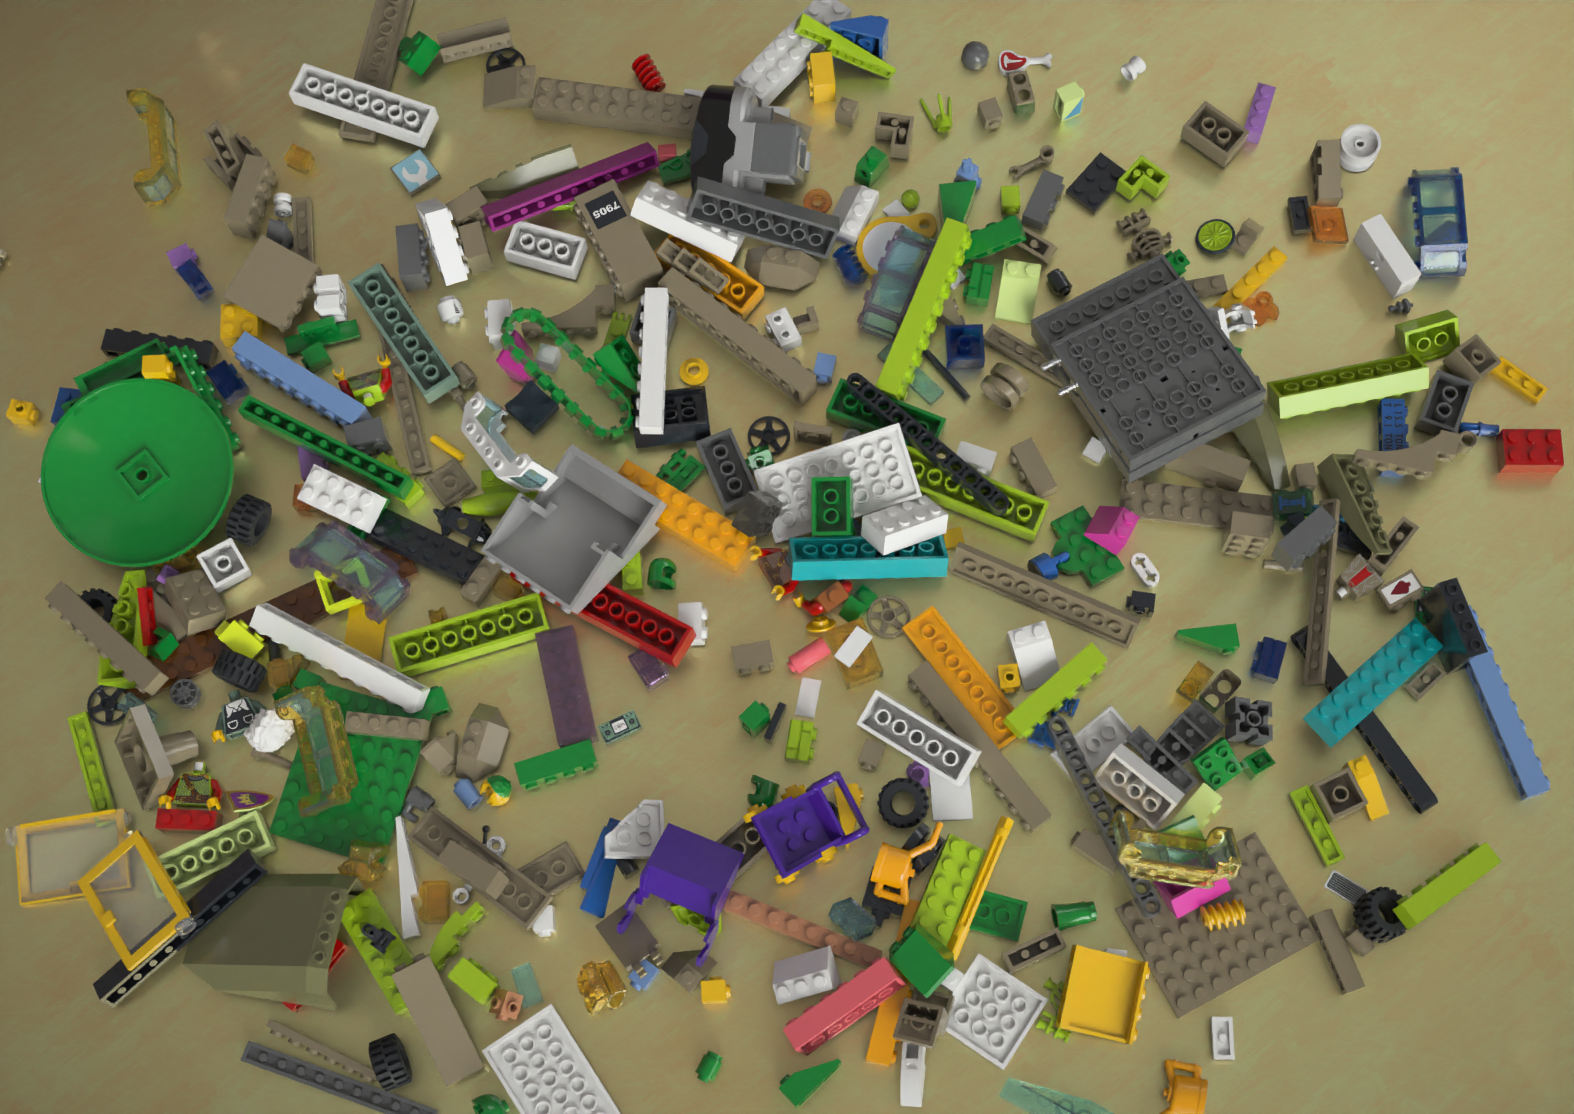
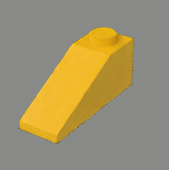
[1342,755,1389,821]
[834,783,864,849]

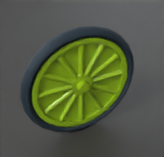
[1196,219,1235,254]

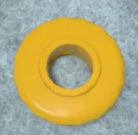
[679,357,709,385]
[806,616,836,632]

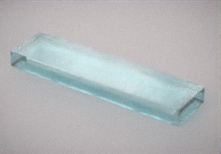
[877,342,944,406]

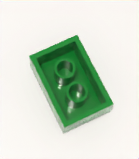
[811,476,854,537]

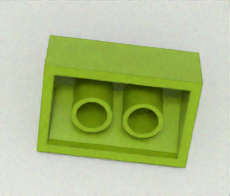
[1394,309,1460,362]

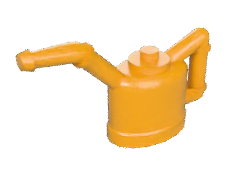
[870,821,943,905]
[1160,1059,1208,1114]

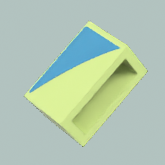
[1053,81,1085,122]

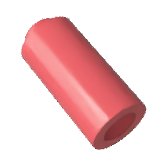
[786,637,831,674]

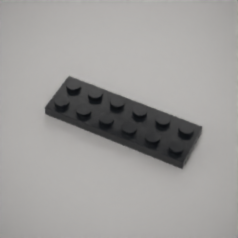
[366,508,485,586]

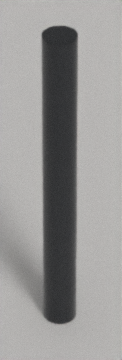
[922,348,971,401]

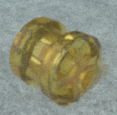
[428,606,448,624]

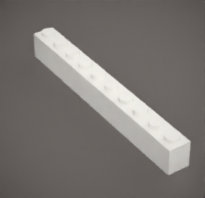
[249,603,430,713]

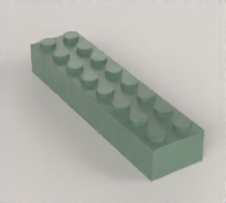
[347,263,460,404]

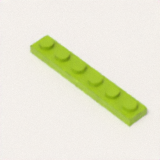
[67,711,117,828]

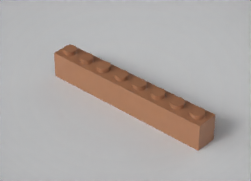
[723,890,882,969]

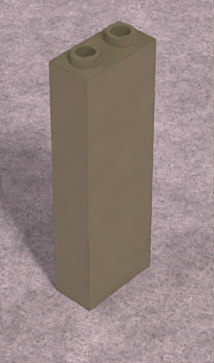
[391,953,484,1087]

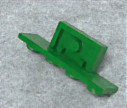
[284,316,360,356]

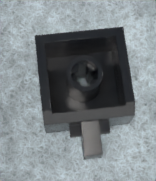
[862,866,912,928]

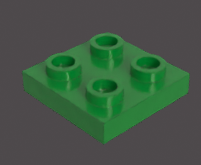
[1190,737,1243,791]

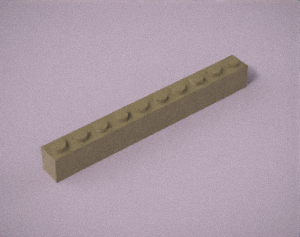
[908,661,1052,833]

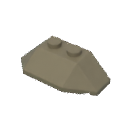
[744,245,820,291]
[455,703,510,783]

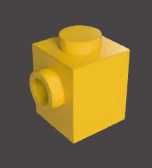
[6,399,39,427]
[997,663,1020,695]
[701,976,731,1004]

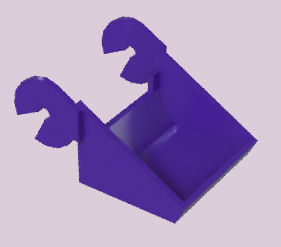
[617,823,744,967]

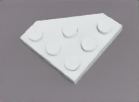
[604,800,664,859]

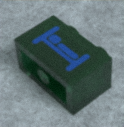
[1272,488,1315,521]

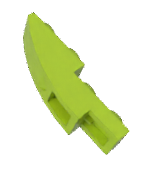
[430,901,485,972]

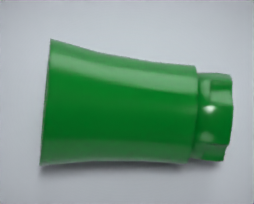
[1051,901,1097,931]

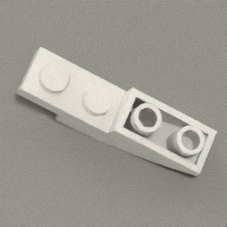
[900,1042,926,1107]

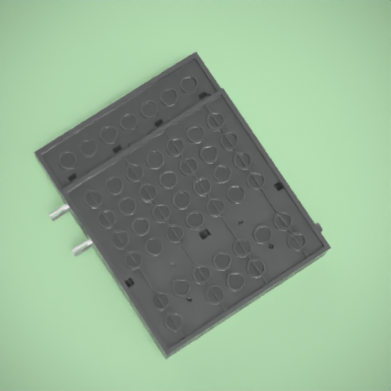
[1031,253,1266,483]

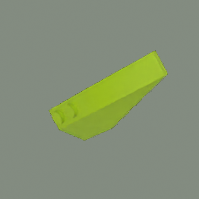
[97,570,148,689]

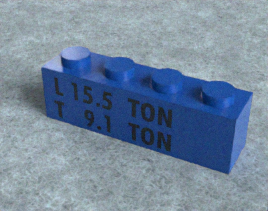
[1377,398,1409,477]

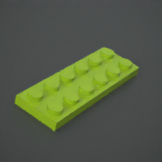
[910,833,986,947]

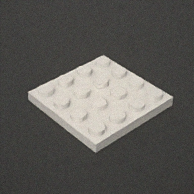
[946,953,1048,1070]

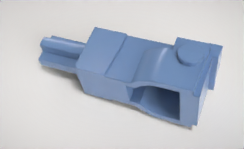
[954,158,982,192]

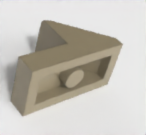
[1230,218,1265,256]

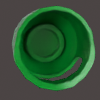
[647,558,677,590]
[747,775,780,808]

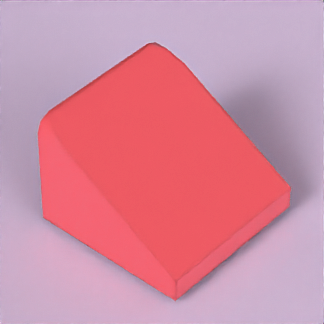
[658,143,677,162]

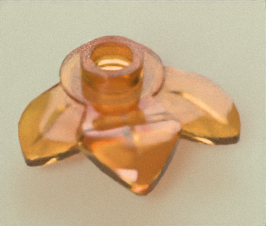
[1243,291,1279,326]

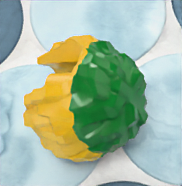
[479,775,512,807]

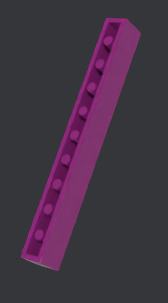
[481,142,660,232]

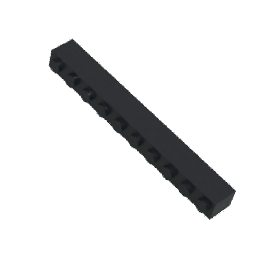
[93,849,268,1008]

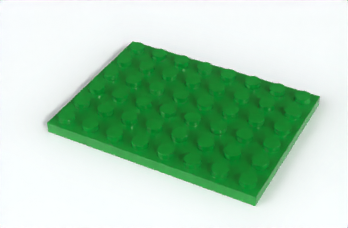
[269,681,433,868]

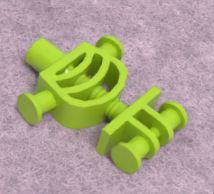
[1036,977,1071,1043]

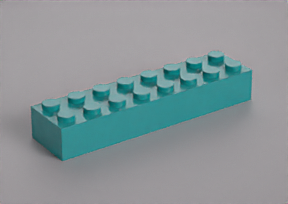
[788,535,949,581]
[1303,617,1444,748]

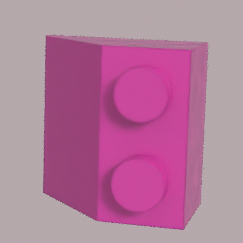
[1083,506,1140,555]

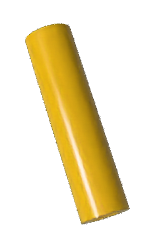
[430,433,466,461]

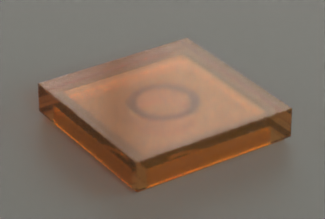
[1307,206,1349,244]

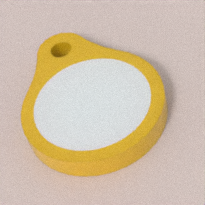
[856,212,938,285]

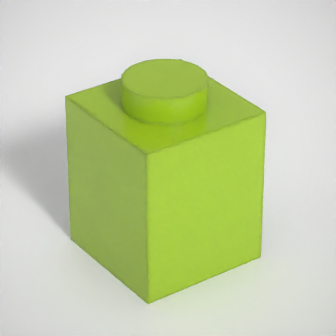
[1000,185,1020,215]

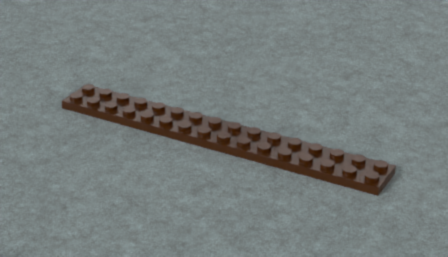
[126,548,419,705]

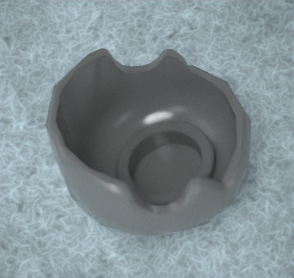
[961,41,989,70]

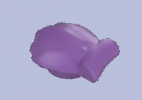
[906,760,930,787]

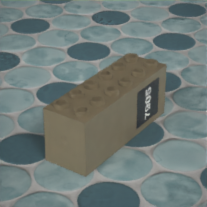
[573,179,664,302]

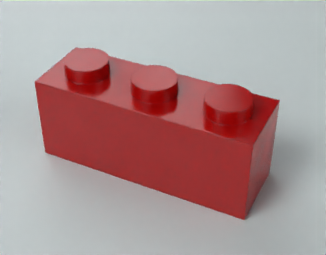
[155,808,223,834]

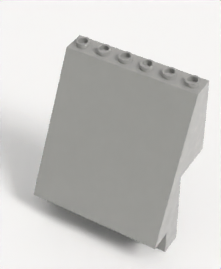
[481,444,667,615]

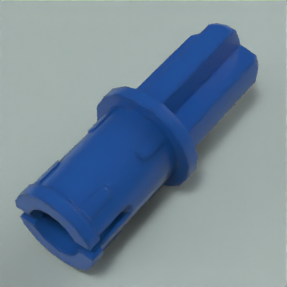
[1459,421,1499,437]

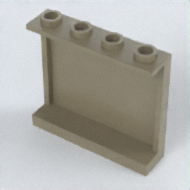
[222,235,322,333]

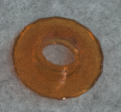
[803,188,832,213]

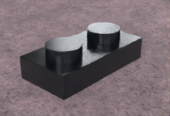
[1287,196,1313,234]

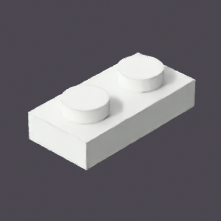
[1210,1017,1235,1060]

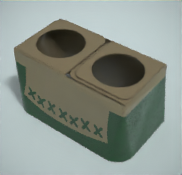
[1007,70,1035,114]
[1198,669,1241,713]

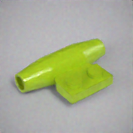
[462,470,539,516]

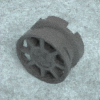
[170,679,202,709]

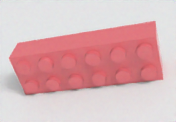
[783,957,907,1056]

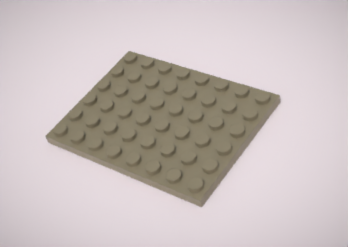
[1115,832,1320,1018]

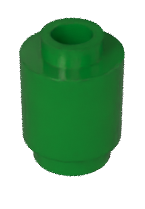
[695,1050,723,1083]

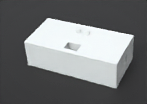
[1353,214,1421,299]

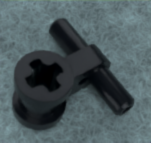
[359,922,397,955]

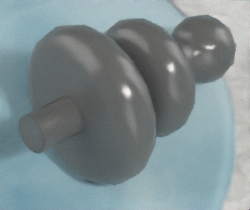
[1388,298,1413,314]

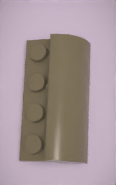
[145,567,187,642]

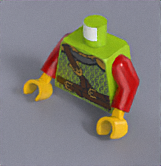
[333,354,392,407]
[158,762,223,811]

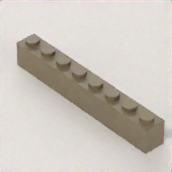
[45,581,169,696]

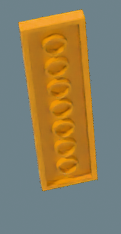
[902,605,1017,750]

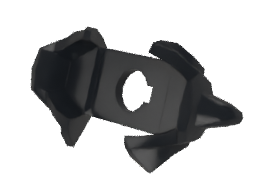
[433,506,492,548]

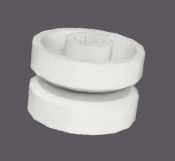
[1340,124,1381,172]

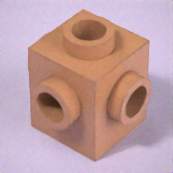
[489,988,524,1022]

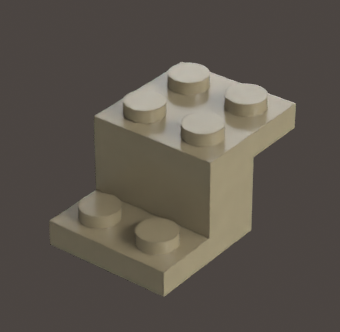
[893,986,955,1049]

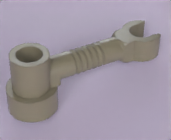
[1009,145,1054,180]

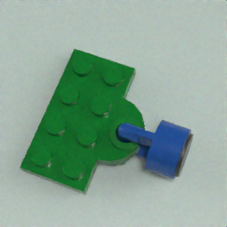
[1027,505,1125,588]

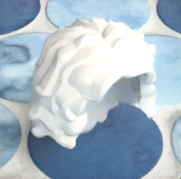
[244,701,303,752]

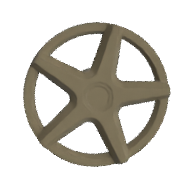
[867,595,910,638]

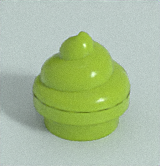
[901,189,920,208]

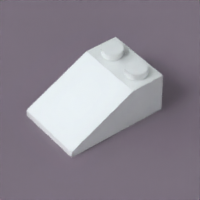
[1006,621,1060,692]

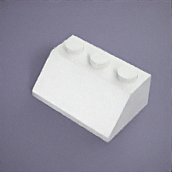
[832,185,879,247]
[772,946,841,1005]

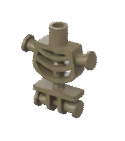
[1116,208,1173,263]

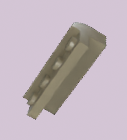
[437,17,513,63]

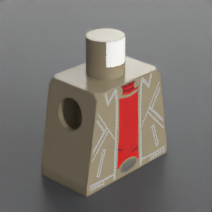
[1334,553,1385,601]

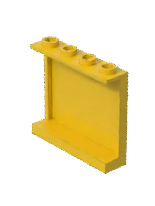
[1055,945,1150,1045]

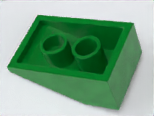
[592,334,641,393]
[779,1059,842,1109]

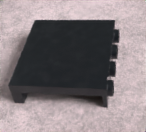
[1418,577,1488,675]

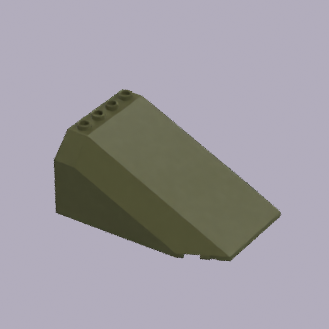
[183,874,365,1010]

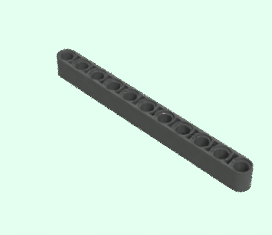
[1047,716,1161,919]

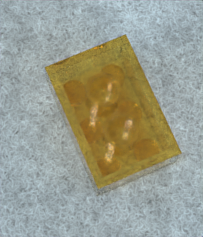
[826,617,883,690]

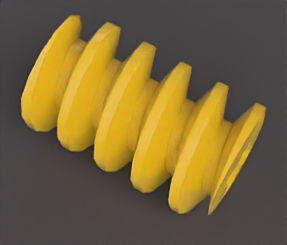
[1200,898,1246,931]

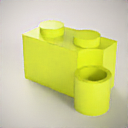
[214,619,266,659]

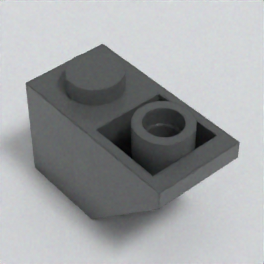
[266,218,293,250]

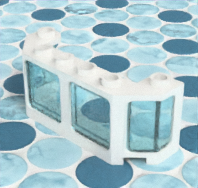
[461,391,559,493]

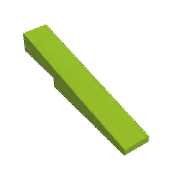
[793,13,896,79]

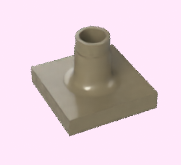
[114,704,199,810]

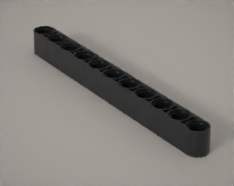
[847,373,1009,516]
[1290,625,1438,814]

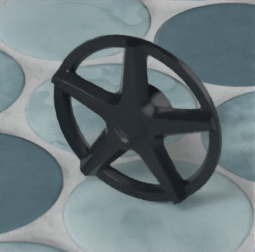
[486,47,526,73]
[748,416,790,456]
[87,685,131,726]

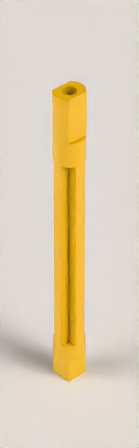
[947,816,1014,961]

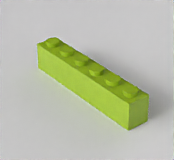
[1003,642,1108,740]
[1393,842,1502,930]

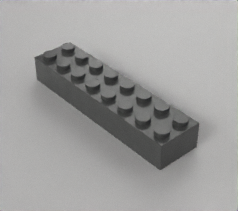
[686,177,840,259]

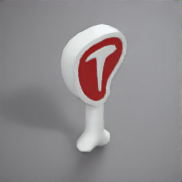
[998,50,1052,76]

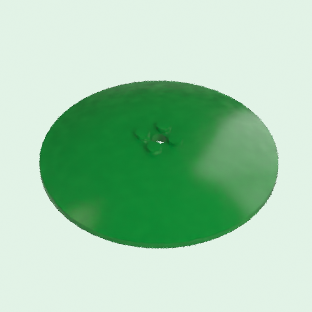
[41,378,234,567]

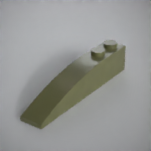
[469,144,579,199]
[1230,399,1291,491]
[1317,454,1392,555]

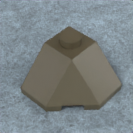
[420,729,459,777]
[660,950,717,995]

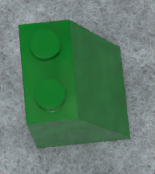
[938,180,976,230]
[889,923,955,998]

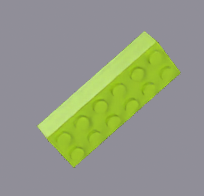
[341,888,414,1016]

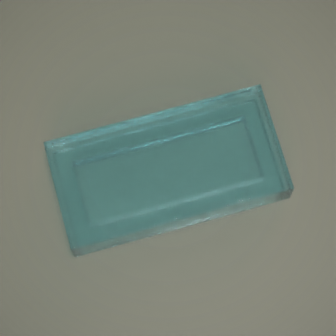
[510,963,544,1009]

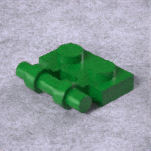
[656,448,705,492]

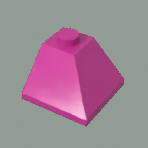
[495,330,535,385]

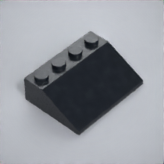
[631,386,711,448]

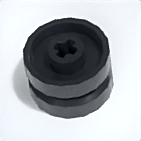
[901,823,945,875]

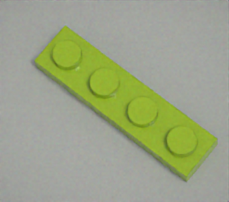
[1288,785,1346,867]

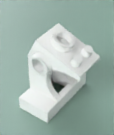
[1207,303,1257,340]

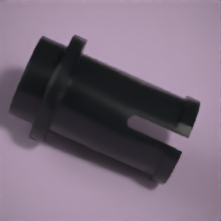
[266,638,282,663]

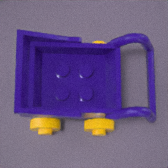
[742,771,870,885]

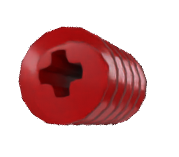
[632,54,666,92]

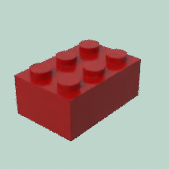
[1496,429,1564,473]

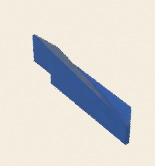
[580,817,621,918]

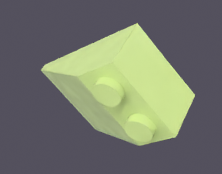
[995,259,1041,324]

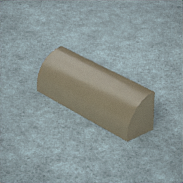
[1309,909,1365,995]

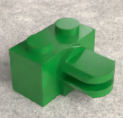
[398,30,441,76]

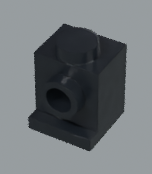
[1125,590,1156,618]

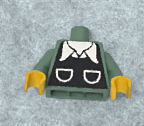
[211,690,267,744]

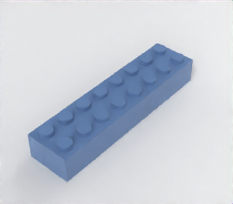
[231,331,372,426]

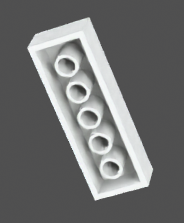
[630,181,745,262]
[857,690,982,786]

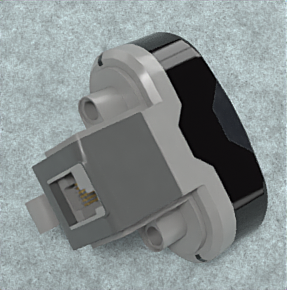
[690,84,811,196]

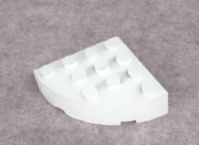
[415,198,469,286]

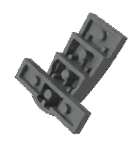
[1126,699,1225,796]

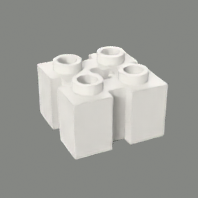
[314,274,348,323]

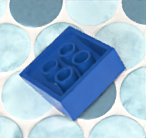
[830,15,889,61]

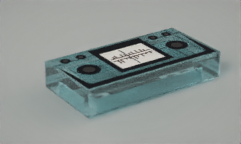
[598,710,642,745]

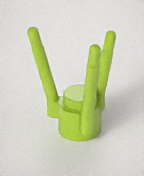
[920,93,953,132]

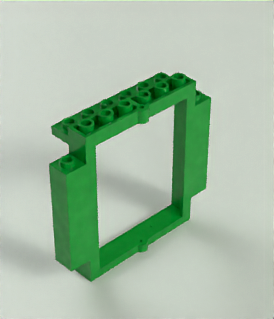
[61,338,241,452]

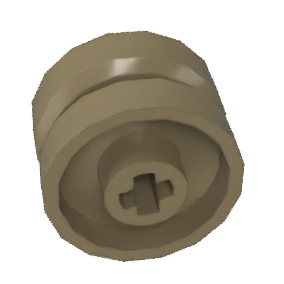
[980,362,1029,410]

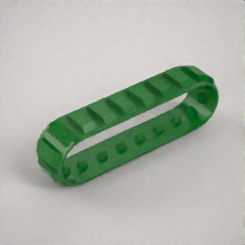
[500,307,634,441]

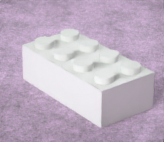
[504,221,588,280]
[297,464,387,533]
[861,495,948,555]
[1095,743,1185,831]

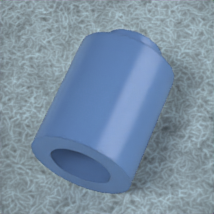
[453,778,484,810]

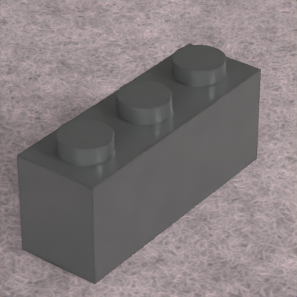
[1021,169,1065,231]

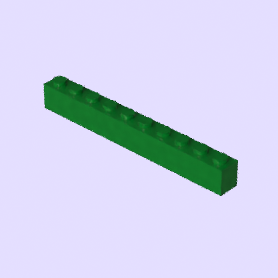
[238,395,414,500]

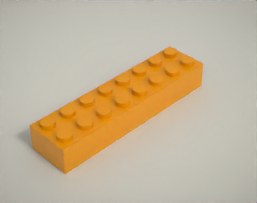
[617,459,756,573]

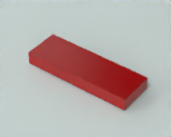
[137,586,158,646]

